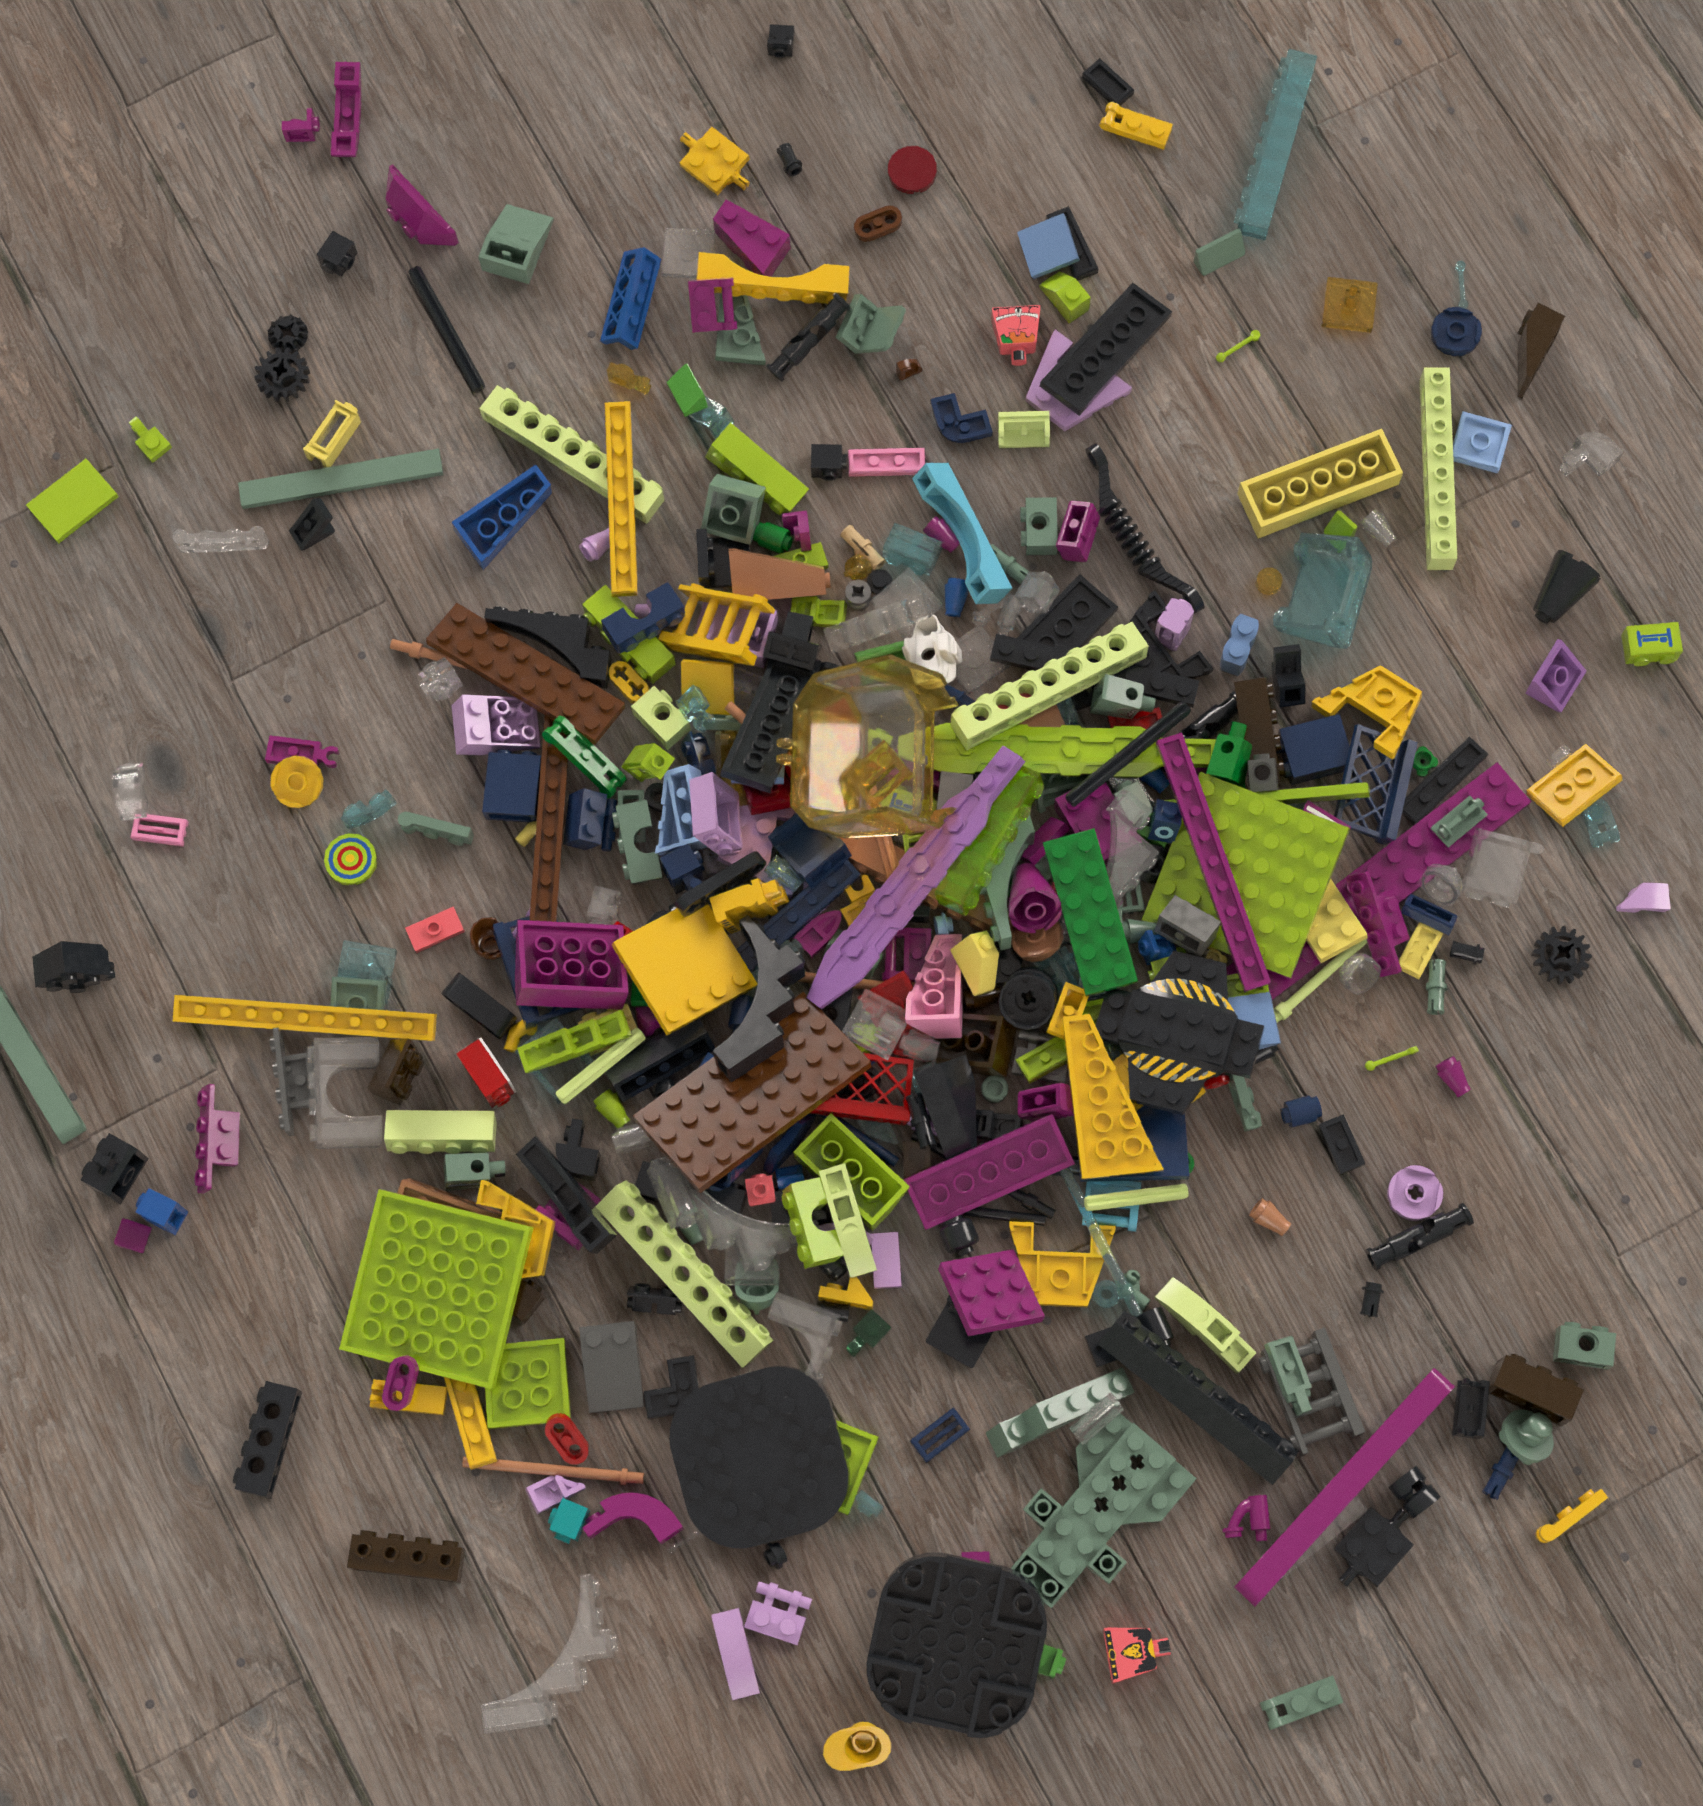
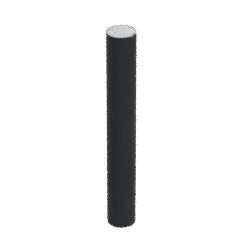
[964,1207,1046,1226]

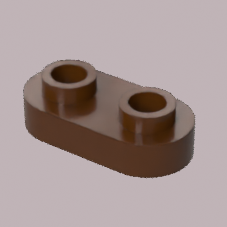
[854,205,902,242]

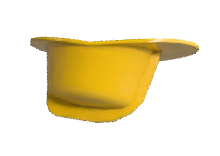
[823,1722,891,1771]

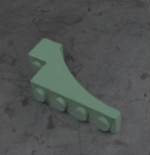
[969,809,1035,950]
[986,1367,1134,1458]

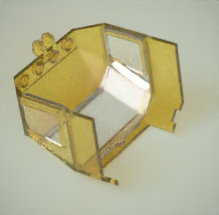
[776,654,959,839]

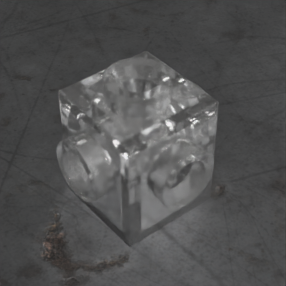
[418,657,463,702]

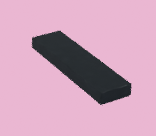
[1402,736,1489,825]

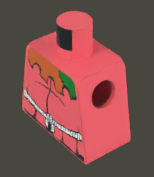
[992,305,1040,366]

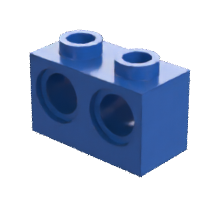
[135,1188,188,1235]

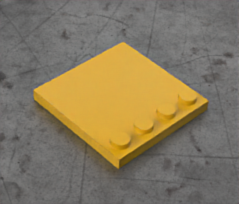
[611,904,758,1035]

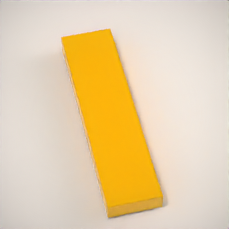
[444,1377,497,1470]

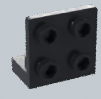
[696,529,750,588]
[926,1295,994,1369]

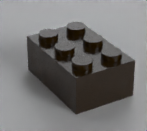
[1489,1353,1584,1427]

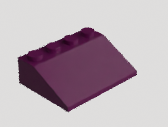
[515,920,628,1010]

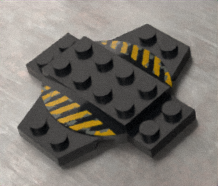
[1096,951,1264,1115]

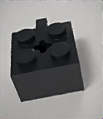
[32,941,115,993]
[81,1133,149,1205]

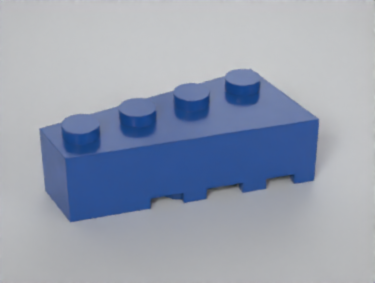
[452,465,552,570]

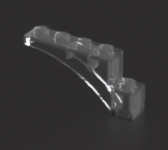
[1106,789,1159,909]

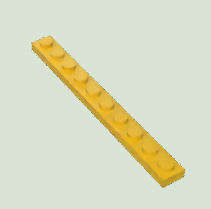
[173,995,437,1041]

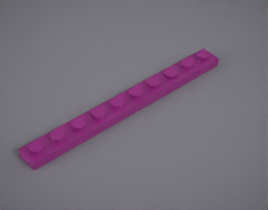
[1156,733,1271,992]

